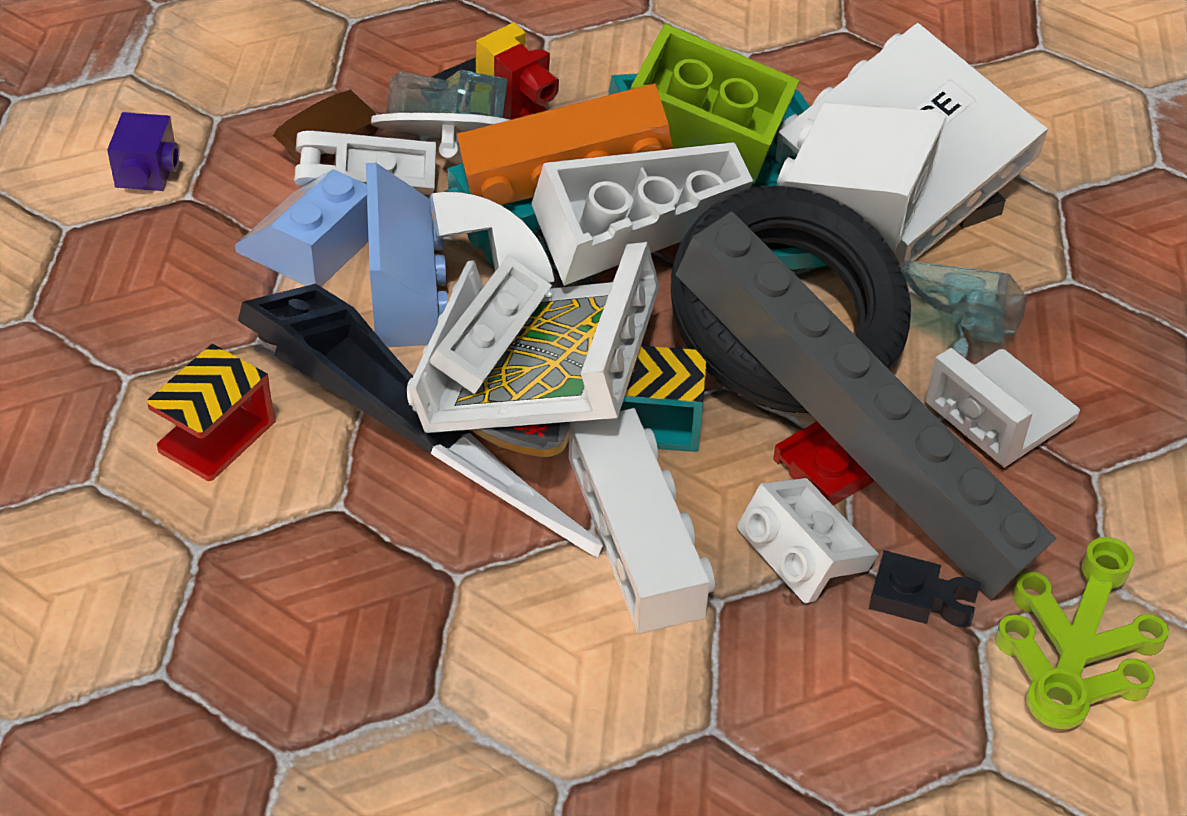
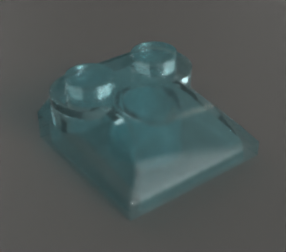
[901,260,1027,343]

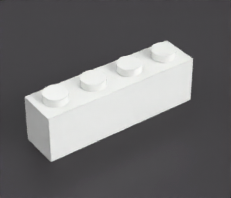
[569,408,715,634]

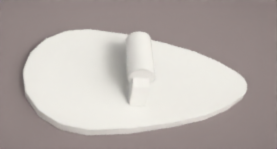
[371,113,509,165]

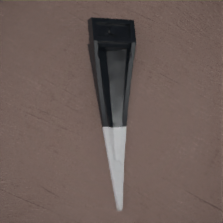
[238,283,603,558]

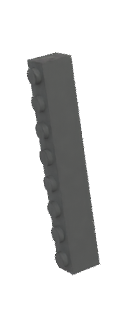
[675,211,1057,601]

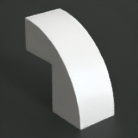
[430,192,555,283]

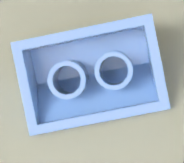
[366,163,448,347]

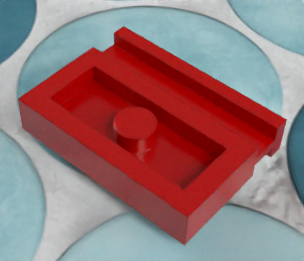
[773,421,875,506]

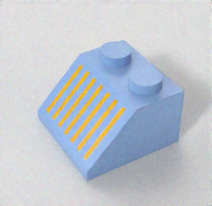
[235,169,369,286]

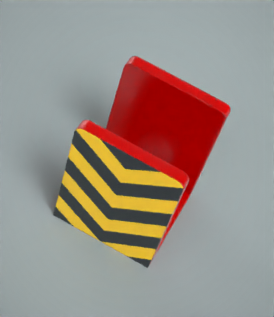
[147,343,275,481]

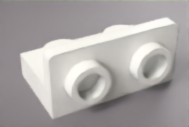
[737,478,879,603]

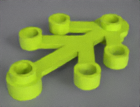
[995,537,1169,729]

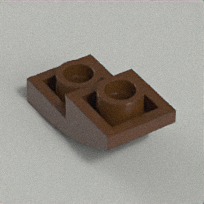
[273,90,379,163]

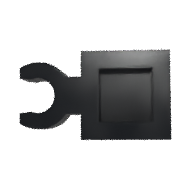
[869,550,980,627]

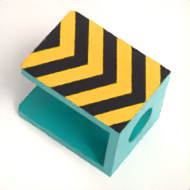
[620,345,707,452]

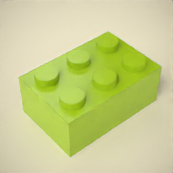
[630,23,800,184]

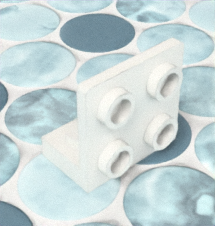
[925,348,1080,468]

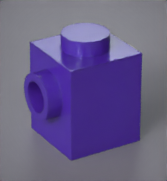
[107,112,179,191]

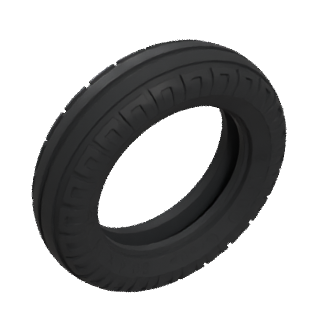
[671,186,911,413]

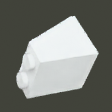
[777,103,946,252]

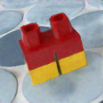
[476,22,559,120]

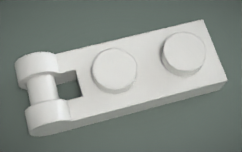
[294,131,436,195]

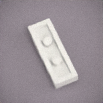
[429,255,552,394]

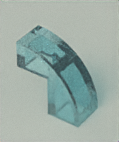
[386,70,507,118]

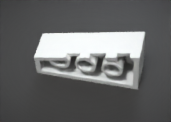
[531,142,753,285]

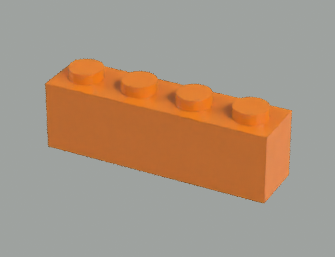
[457,83,673,205]

